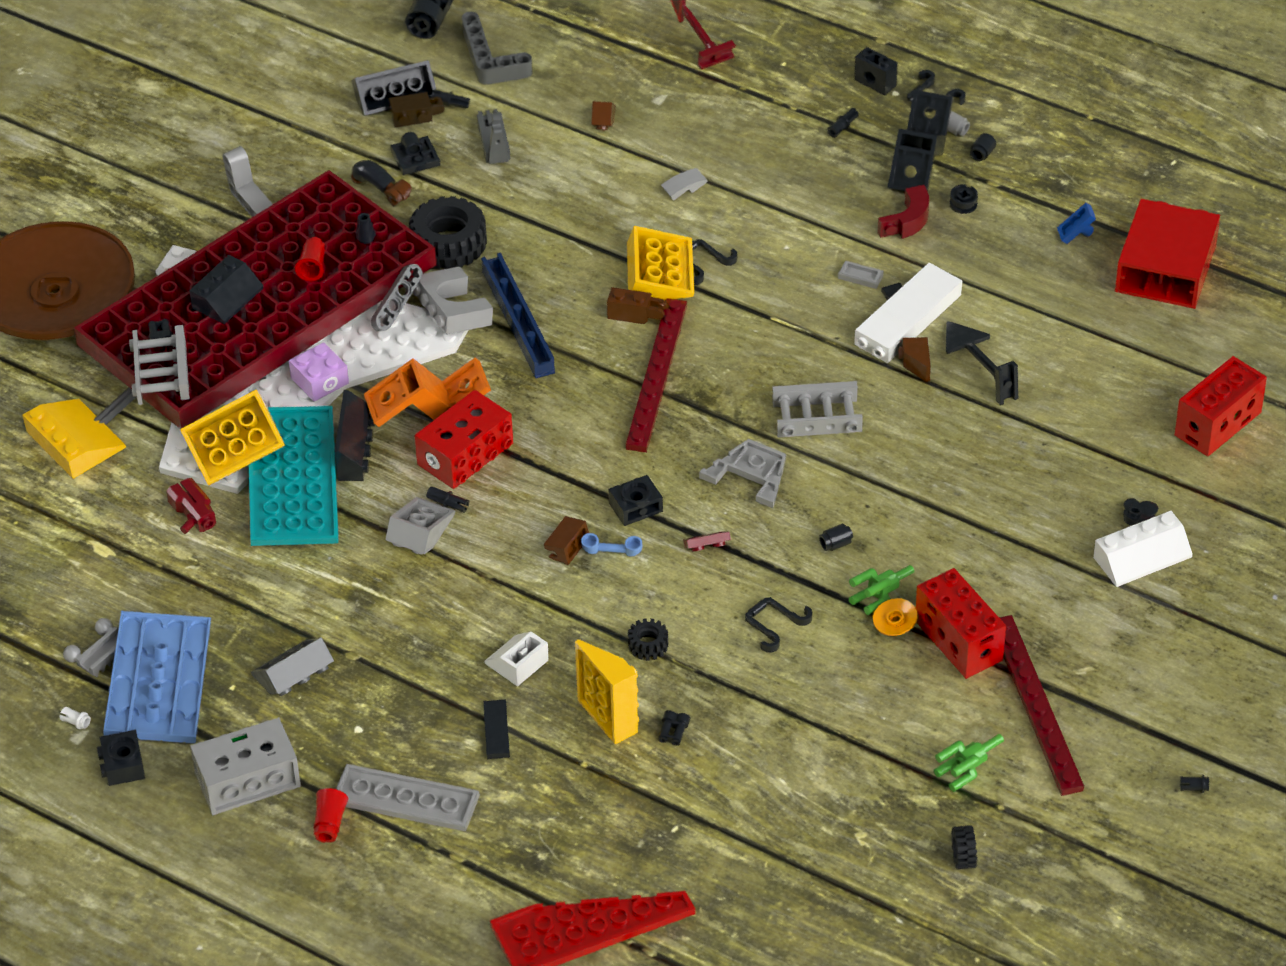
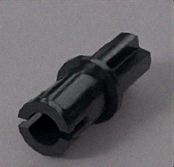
[431,89,470,108]
[827,108,859,138]
[426,486,469,513]

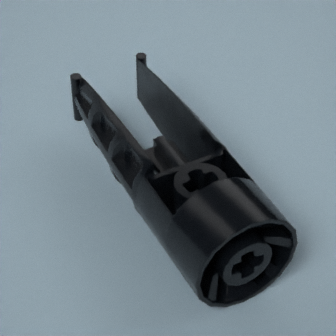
[405,0,454,39]

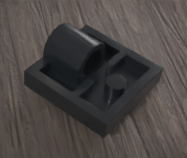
[391,132,441,175]

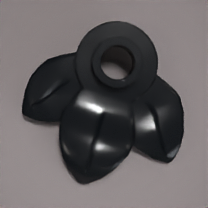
[1123,498,1159,526]

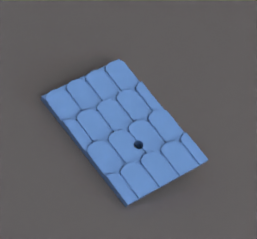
[103,611,211,744]

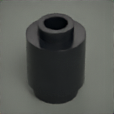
[970,133,997,161]
[819,523,853,551]

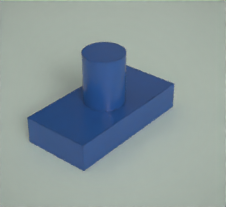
[1057,203,1096,244]

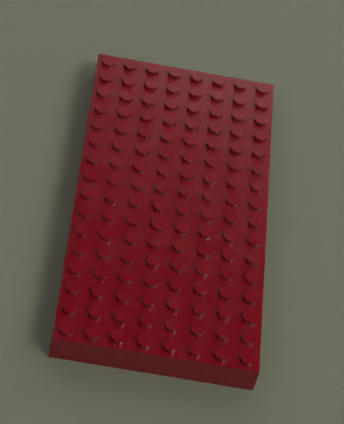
[74,170,436,429]

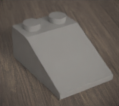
[385,497,455,554]

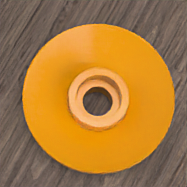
[873,598,918,636]

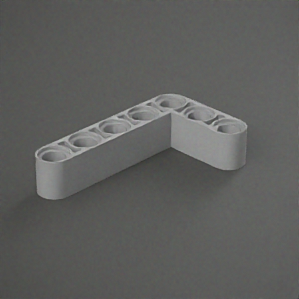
[222,146,273,217]

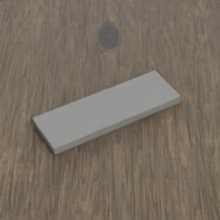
[336,764,480,832]

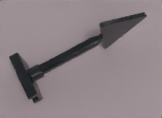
[946,321,1019,405]

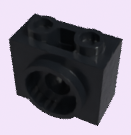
[854,47,898,96]
[608,475,663,526]
[97,730,145,786]

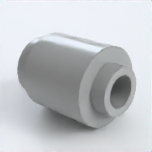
[947,111,970,136]

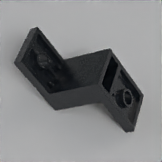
[888,90,954,191]

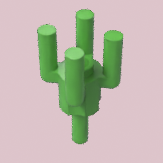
[849,565,914,615]
[934,734,1004,792]

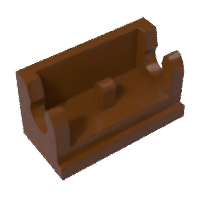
[543,516,589,565]

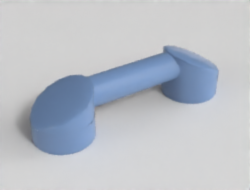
[581,533,643,557]

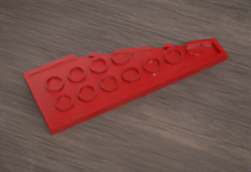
[490,891,695,966]

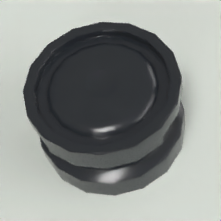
[950,184,978,214]

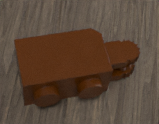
[607,287,667,324]

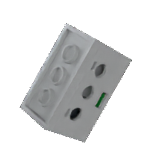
[190,718,301,815]

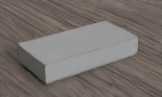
[838,261,884,289]

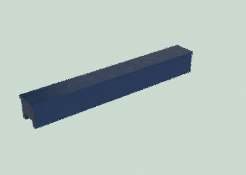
[481,253,555,379]

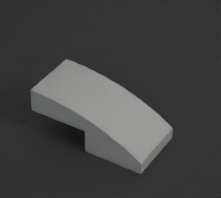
[661,168,708,201]

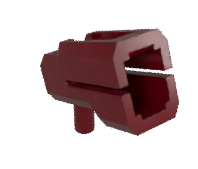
[166,478,216,534]

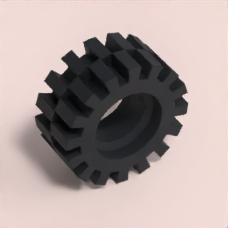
[628,618,668,661]
[951,825,977,870]

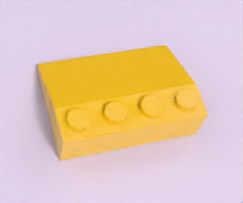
[627,226,694,301]
[180,390,285,486]
[22,399,126,479]
[575,639,639,744]

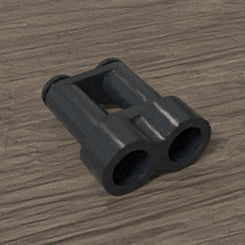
[148,319,173,340]
[658,710,691,746]

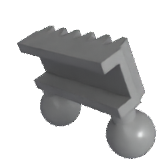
[63,618,118,677]

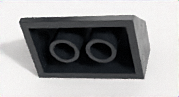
[189,255,263,324]

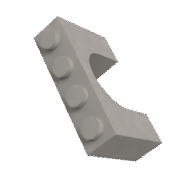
[413,266,493,335]

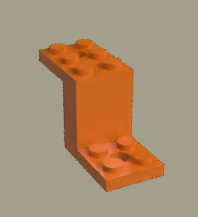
[364,358,491,427]

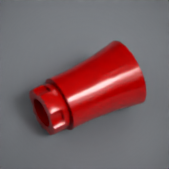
[295,237,325,281]
[314,788,349,843]

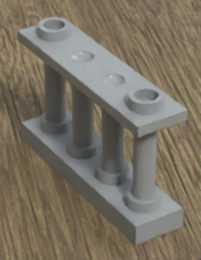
[129,325,190,405]
[772,381,863,438]

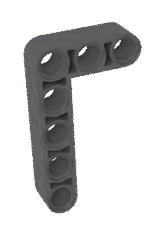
[462,11,532,85]

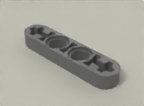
[371,264,422,331]

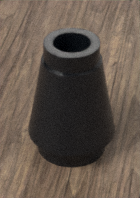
[355,213,376,244]

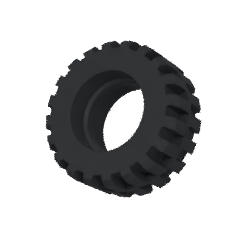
[409,196,487,269]

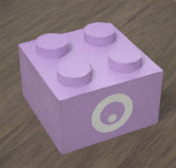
[289,342,349,401]

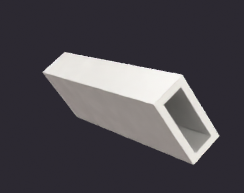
[854,263,962,363]

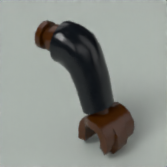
[351,160,412,207]

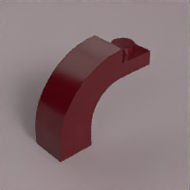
[878,185,929,239]

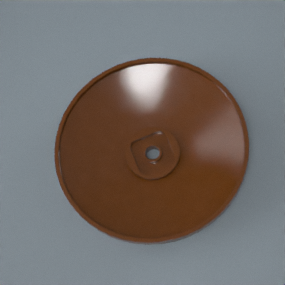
[0,221,135,340]

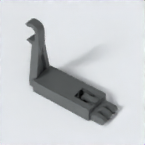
[477,109,510,164]

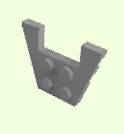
[699,439,786,508]

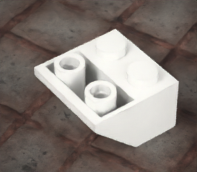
[485,632,549,686]

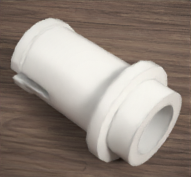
[60,707,91,730]

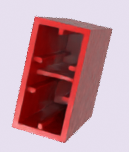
[1115,198,1221,309]

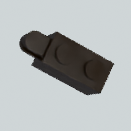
[389,92,445,128]

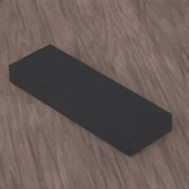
[483,699,510,759]

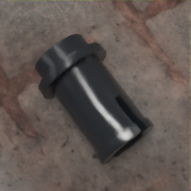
[1180,775,1209,793]

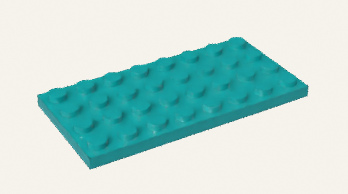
[249,406,339,546]

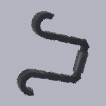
[907,70,966,113]
[692,239,737,285]
[745,597,813,653]

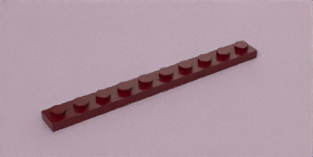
[626,298,687,453]
[999,615,1084,796]

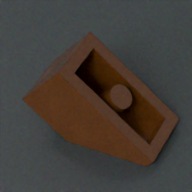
[591,101,616,130]
[898,337,931,382]

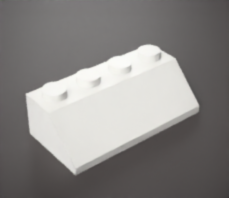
[1093,511,1192,587]

